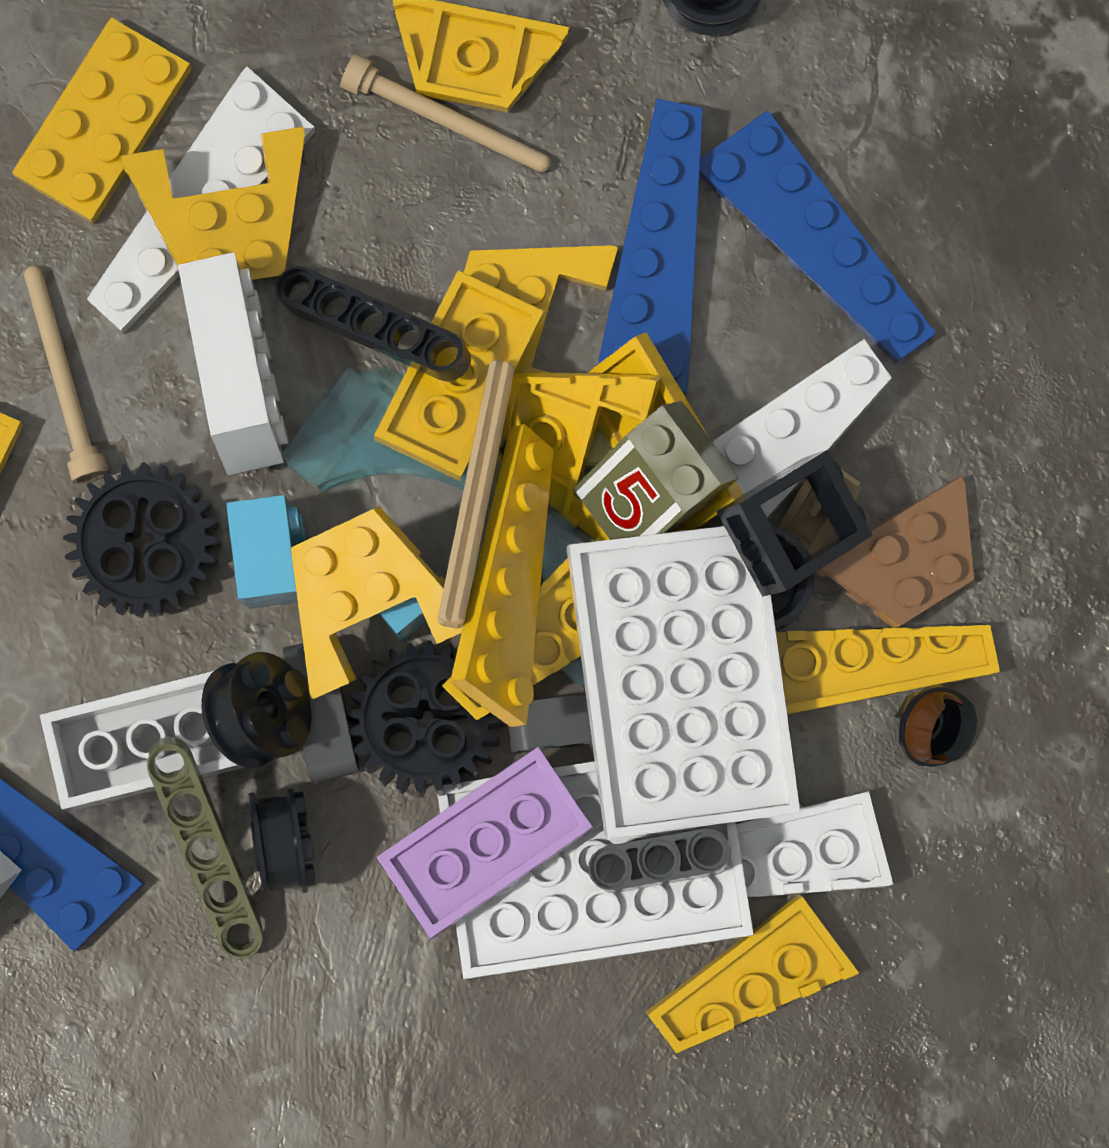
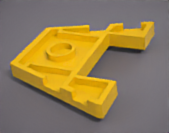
[119,127,305,280]
[464,245,618,374]
[499,372,662,542]
[291,507,463,699]

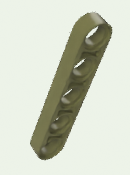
[147,737,263,959]

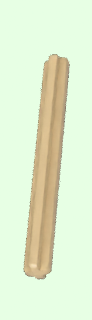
[437,360,515,629]

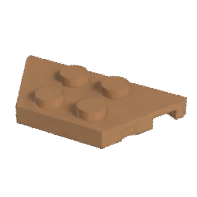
[815,476,974,628]

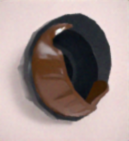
[894,685,977,767]

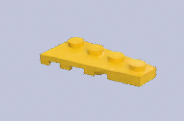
[442,557,581,720]
[646,894,860,1054]

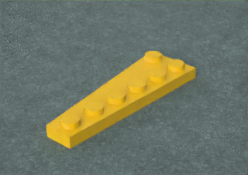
[450,424,553,727]
[776,625,1000,715]

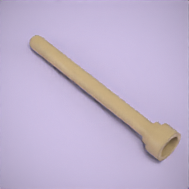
[340,53,551,172]
[24,265,109,484]

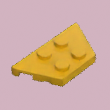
[392,0,569,113]

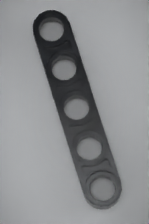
[275,266,471,382]

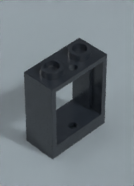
[716,450,873,597]

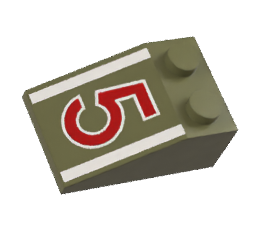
[573,401,739,540]

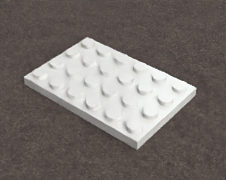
[567,526,800,839]
[437,761,754,979]

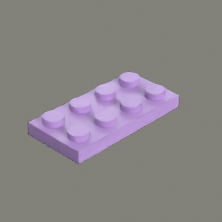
[377,747,594,939]

